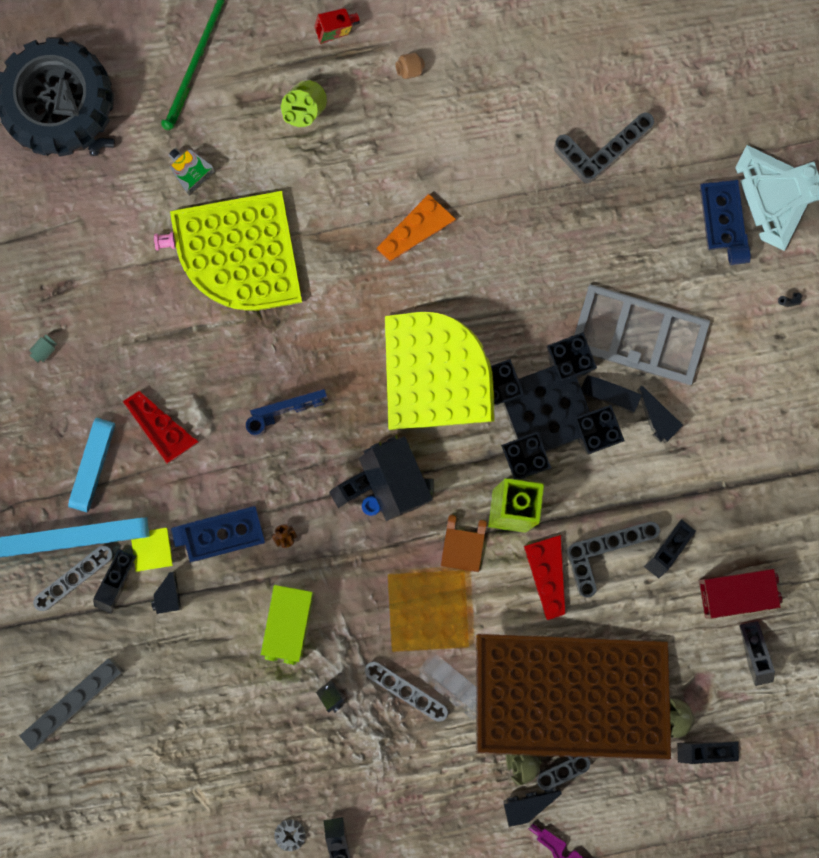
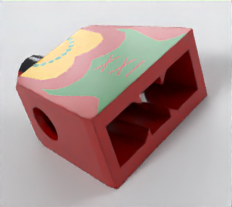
[314,8,360,44]

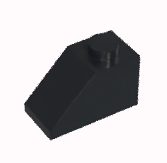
[151,572,182,614]

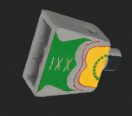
[168,148,215,195]

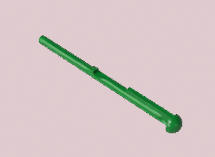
[161,0,225,130]

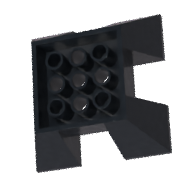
[491,332,625,480]

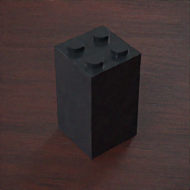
[359,436,433,521]

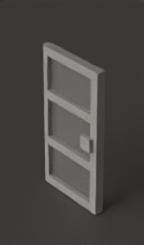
[574,284,710,386]

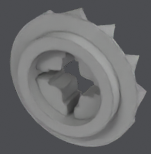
[274,820,306,851]

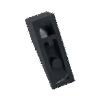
[637,385,683,443]
[329,471,372,508]
[644,519,696,579]
[739,621,775,686]
[677,741,739,764]

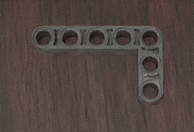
[554,113,654,183]
[567,522,660,598]
[536,757,590,790]

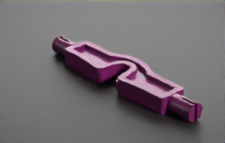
[528,823,583,858]

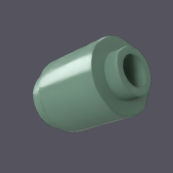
[29,334,57,363]

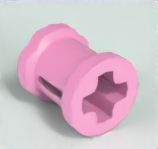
[154,232,176,251]

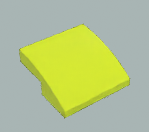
[131,528,173,572]

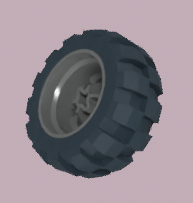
[0,37,114,157]

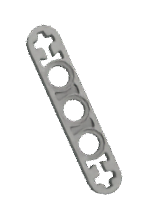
[33,546,114,611]
[365,662,448,721]

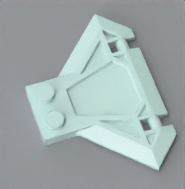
[735,145,819,251]

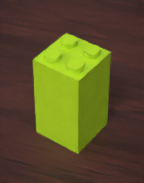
[488,478,544,533]
[260,585,315,665]

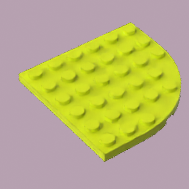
[170,191,302,311]
[385,312,495,430]

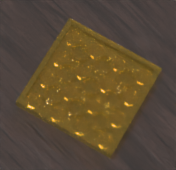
[388,570,469,652]

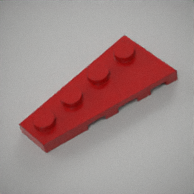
[123,391,199,464]
[523,535,565,620]

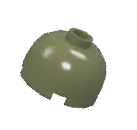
[670,698,695,738]
[506,755,541,786]

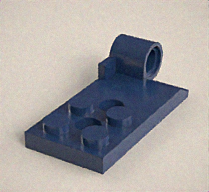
[246,389,329,437]
[171,506,265,563]

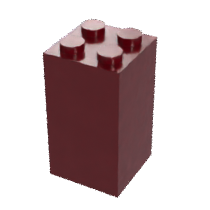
[699,569,783,619]

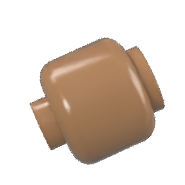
[395,52,425,79]

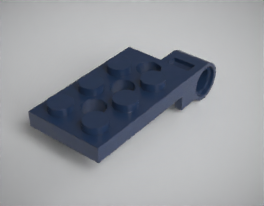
[700,180,751,265]

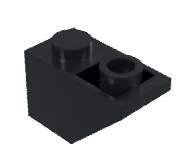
[323,817,350,858]

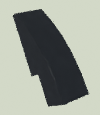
[581,375,642,414]

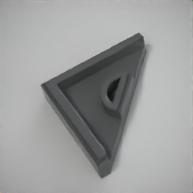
[53,78,79,116]

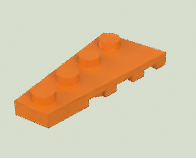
[376,194,456,262]

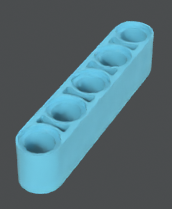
[68,417,115,513]

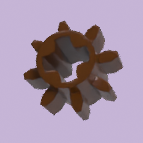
[272,524,297,548]

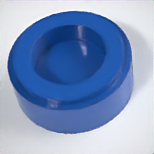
[362,497,380,516]

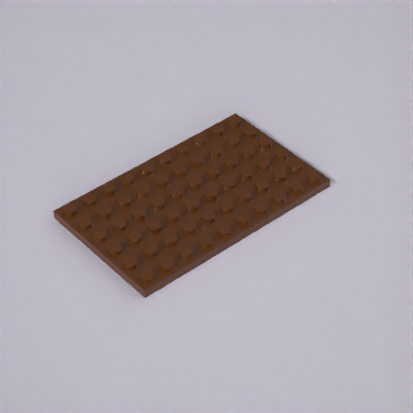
[476,634,671,760]

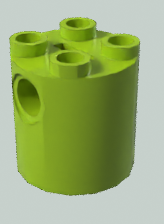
[281,80,327,127]

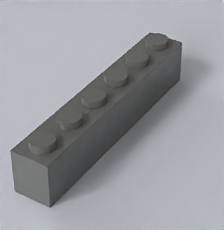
[19,657,124,751]

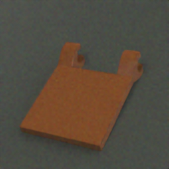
[441,515,487,572]

